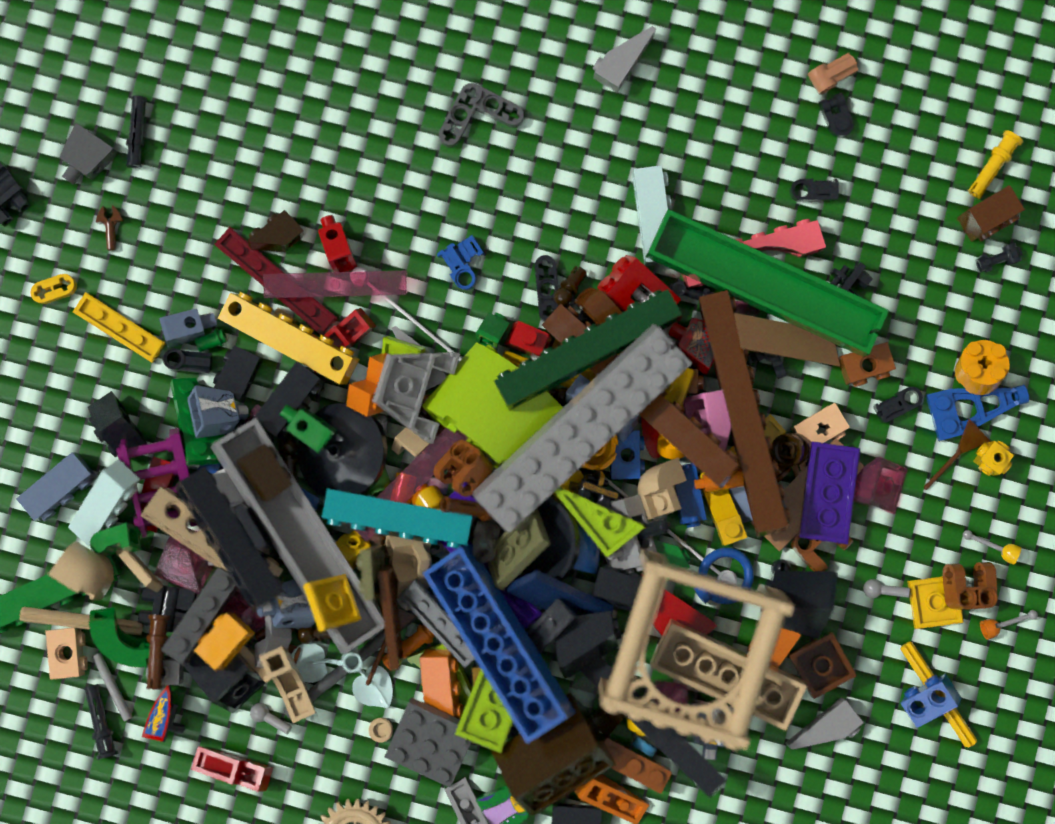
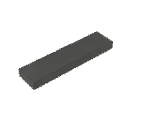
[398,579,475,667]

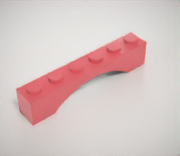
[682,219,826,288]

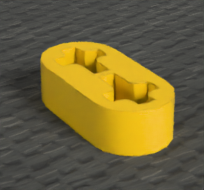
[30,274,77,304]

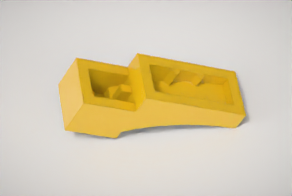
[698,478,747,546]

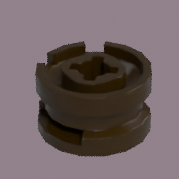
[771,432,810,467]

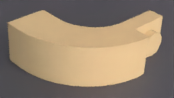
[259,646,316,723]

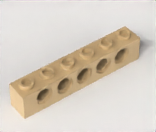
[141,487,283,577]

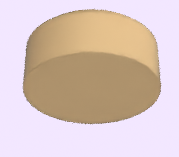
[369,717,393,742]

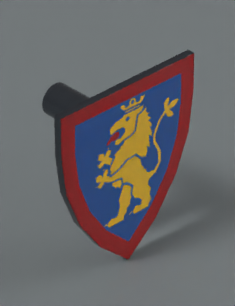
[142,685,185,742]

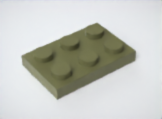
[484,508,550,590]
[357,545,385,600]

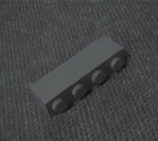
[162,567,238,667]

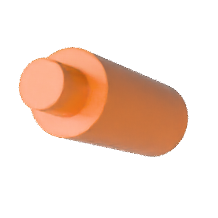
[694,469,744,492]

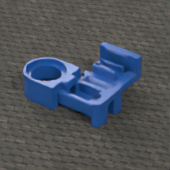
[437,235,485,290]

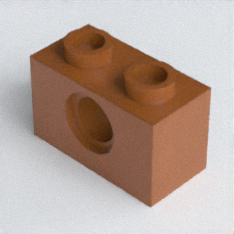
[838,342,896,387]

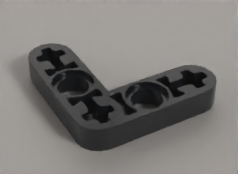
[535,255,593,322]

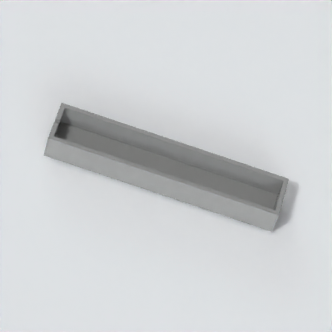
[473,324,691,533]
[211,418,385,654]

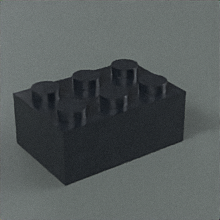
[253,361,325,440]

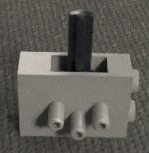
[604,494,670,574]

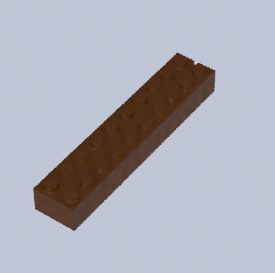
[699,290,791,538]

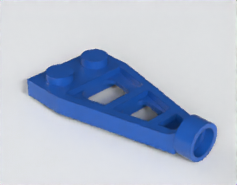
[926,385,1029,441]

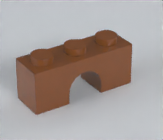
[598,735,672,794]

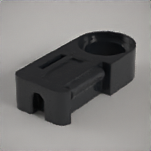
[790,178,839,202]
[873,387,923,423]

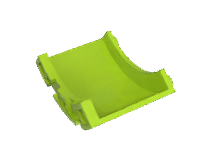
[422,342,563,469]

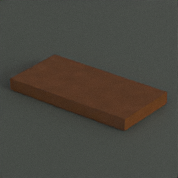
[378,564,404,670]

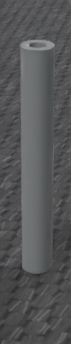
[92,652,133,721]

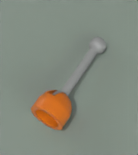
[980,610,1038,640]

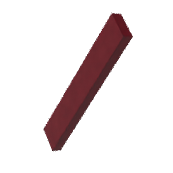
[214,227,338,335]

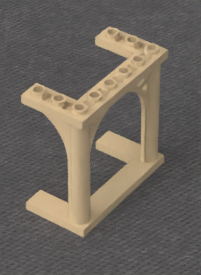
[598,548,794,750]

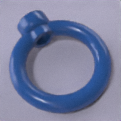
[694,548,754,604]

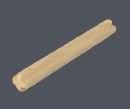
[20,607,143,635]

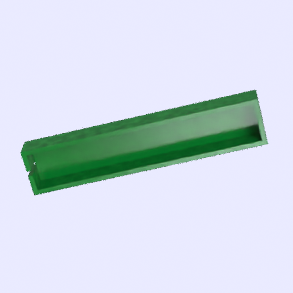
[645,209,889,357]

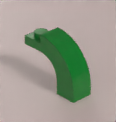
[89,607,170,667]

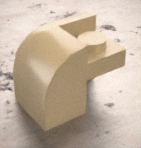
[637,458,687,520]
[385,531,432,599]
[48,541,114,600]

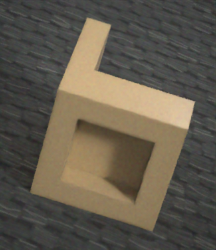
[391,427,431,457]

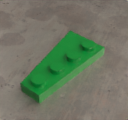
[170,378,225,466]

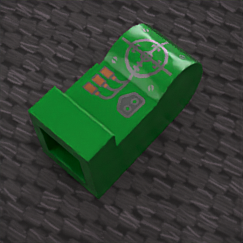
[90,523,141,556]

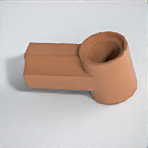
[807,53,858,95]

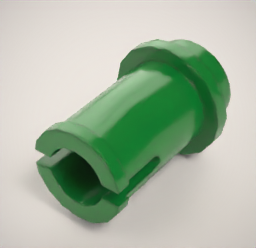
[195,328,228,352]

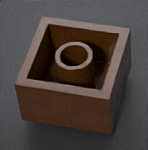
[957,185,1025,242]
[788,632,857,699]

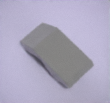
[254,615,291,669]

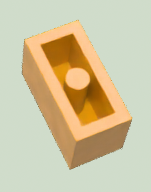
[194,613,255,670]

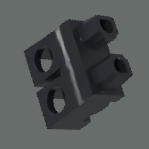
[0,161,31,227]
[138,585,198,633]

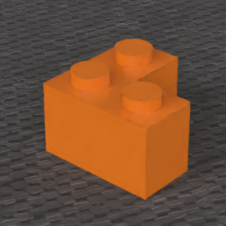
[346,353,388,417]

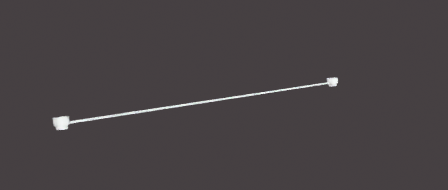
[350,267,737,584]

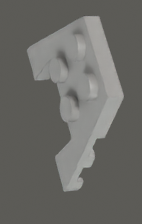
[373,352,460,444]

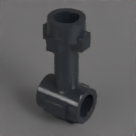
[976,243,1023,273]
[669,279,714,300]

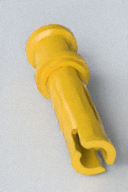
[968,130,1023,199]

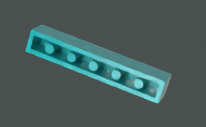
[322,489,473,548]

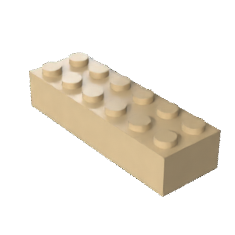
[650,619,807,731]

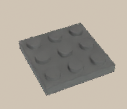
[384,697,472,787]

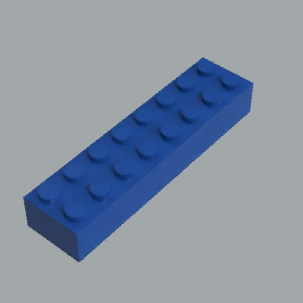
[423,544,576,743]

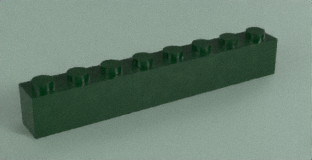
[494,289,682,411]

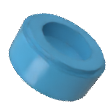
[632,736,657,757]

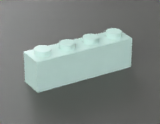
[632,165,671,266]
[68,459,140,546]

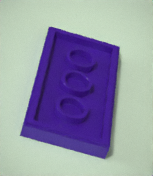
[799,441,860,544]

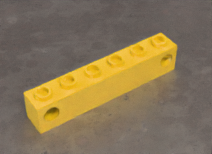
[218,291,359,385]

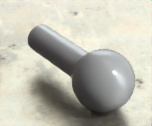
[863,579,910,598]
[250,703,292,734]

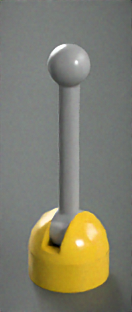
[963,530,1022,565]

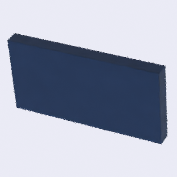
[506,571,614,616]

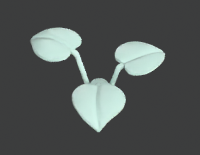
[291,599,393,708]

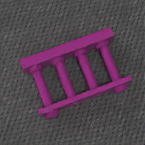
[117,428,198,538]

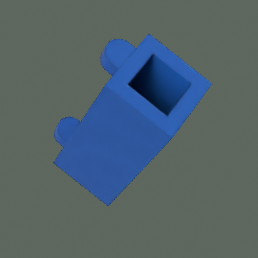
[673,463,707,528]

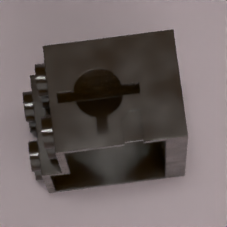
[492,693,616,816]

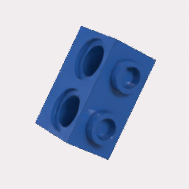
[900,674,962,728]

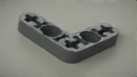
[439,83,524,148]

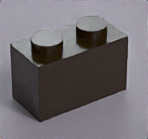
[236,443,293,502]

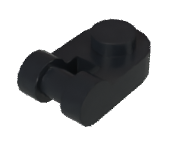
[818,93,854,138]

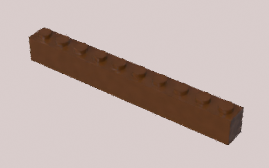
[542,304,741,489]

